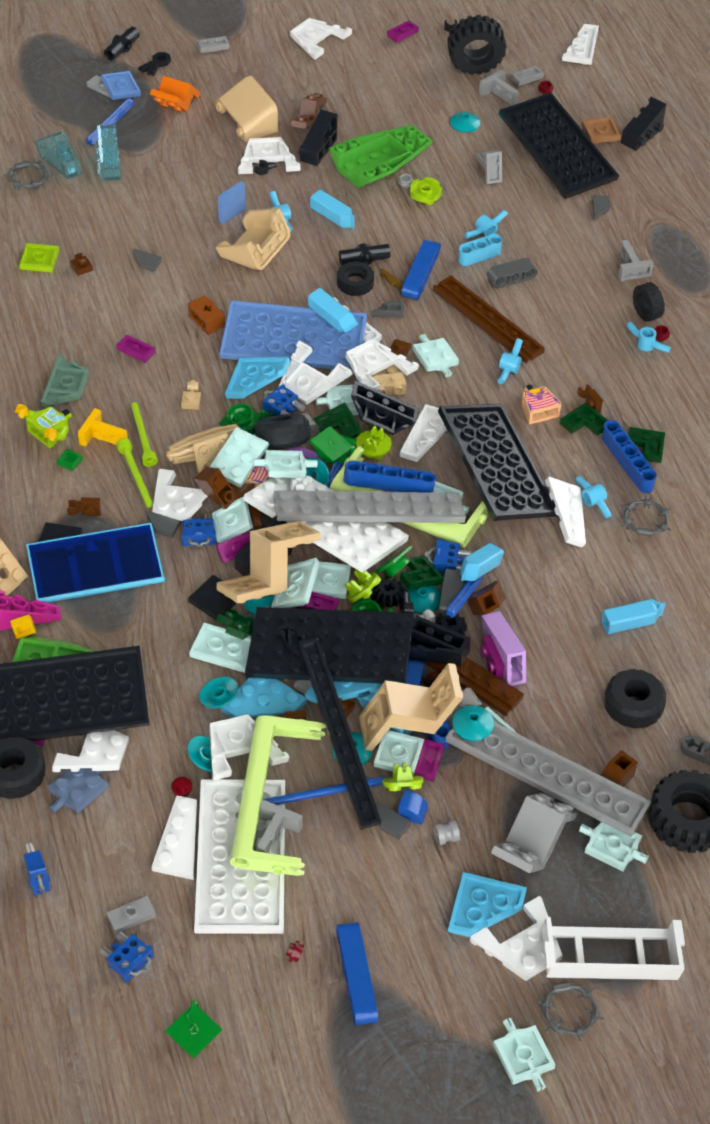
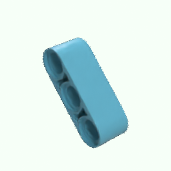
[458,234,502,266]

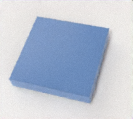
[101,71,141,100]
[218,181,246,224]

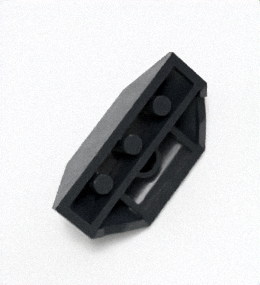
[351,380,418,435]

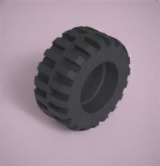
[447,15,507,75]
[648,770,710,853]

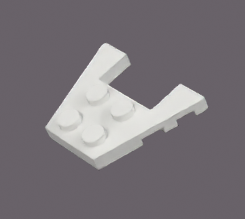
[290,18,352,60]
[238,137,300,174]
[345,339,419,390]
[279,340,353,405]
[152,469,208,521]
[209,714,289,781]
[52,730,129,772]
[470,896,563,981]

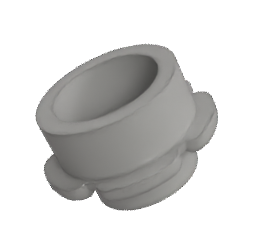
[398,174,414,188]

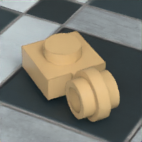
[181,380,201,410]

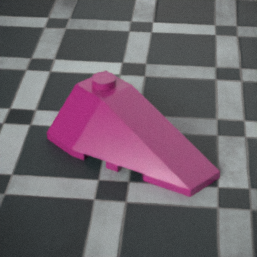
[0,590,61,631]

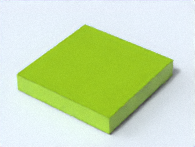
[19,243,60,273]

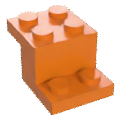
[150,76,201,112]

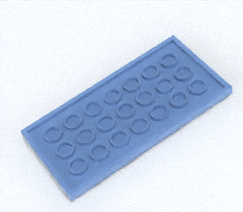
[220,301,367,371]

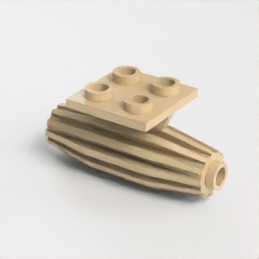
[165,424,239,474]

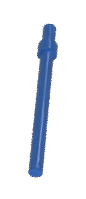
[263,776,385,805]

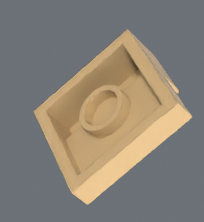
[372,365,407,396]

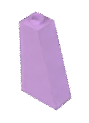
[482,611,526,686]

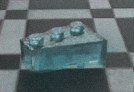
[95,124,121,181]
[35,130,82,179]

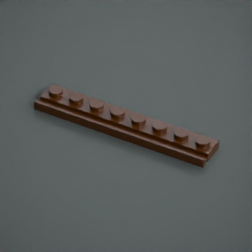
[433,275,545,363]
[421,657,524,716]

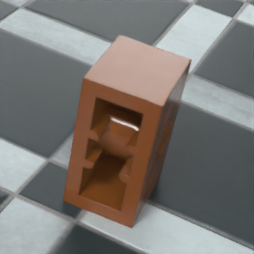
[188,295,225,335]

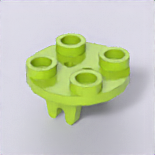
[356,426,392,460]
[345,569,381,604]
[382,762,424,791]

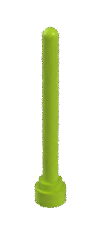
[131,402,158,467]
[116,438,153,508]

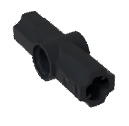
[104,26,140,61]
[339,243,390,265]

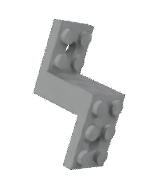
[491,792,578,873]

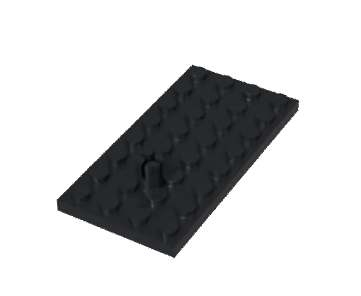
[498,92,619,199]
[438,404,557,521]
[245,607,415,684]
[0,646,150,741]

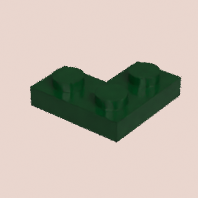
[313,402,362,439]
[560,403,608,436]
[628,427,665,463]
[400,555,443,590]
[217,609,255,640]

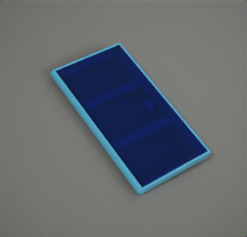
[26,523,165,603]

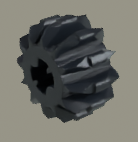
[372,577,405,609]
[435,612,467,635]

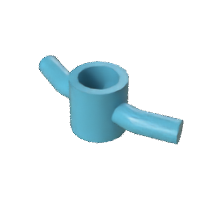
[269,191,293,232]
[465,209,508,239]
[627,322,671,353]
[497,338,523,385]
[575,476,612,519]

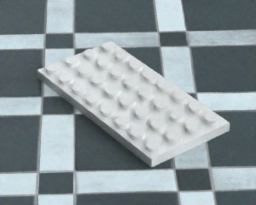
[194,780,285,934]

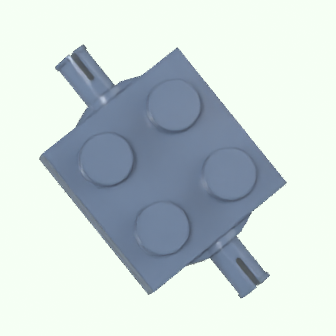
[48,768,108,814]

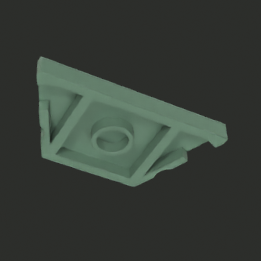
[41,354,89,407]

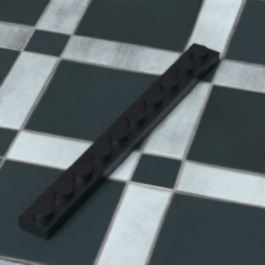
[298,637,381,830]

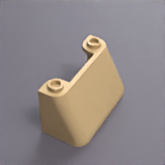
[215,76,278,142]
[216,208,290,270]

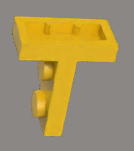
[78,408,128,447]

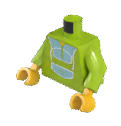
[15,404,72,448]

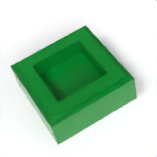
[57,449,83,472]

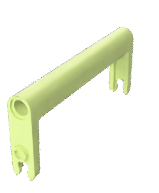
[330,446,488,549]
[230,716,326,876]

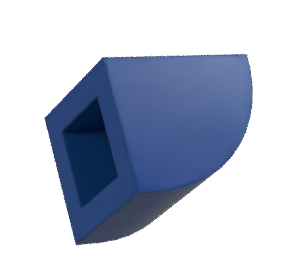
[398,790,428,825]

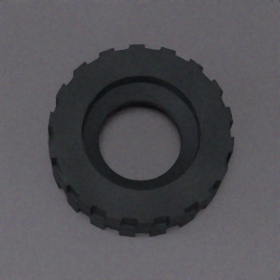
[337,261,374,296]
[633,282,665,322]

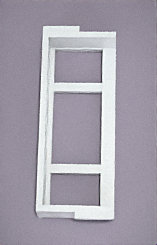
[541,917,685,980]

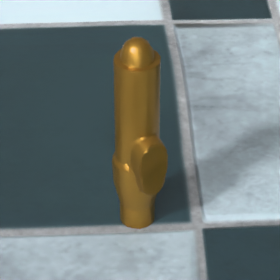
[380,269,404,289]

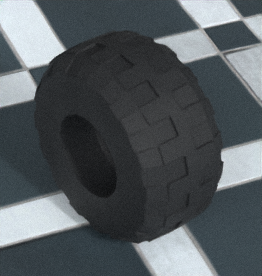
[255,414,310,449]
[604,669,666,728]
[0,737,45,799]

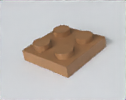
[582,116,621,144]

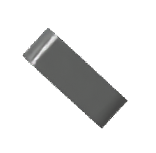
[487,258,538,288]
[439,569,464,615]

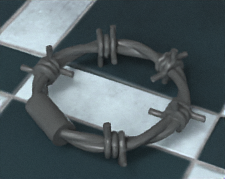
[4,161,52,190]
[621,496,671,537]
[537,982,604,1041]

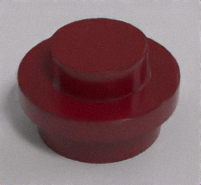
[538,80,553,94]
[654,325,670,341]
[171,777,192,797]
[286,940,304,962]

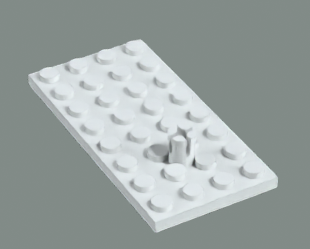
[243,475,409,573]

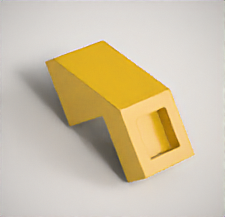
[10,615,37,639]

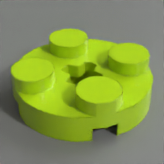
[410,177,442,205]

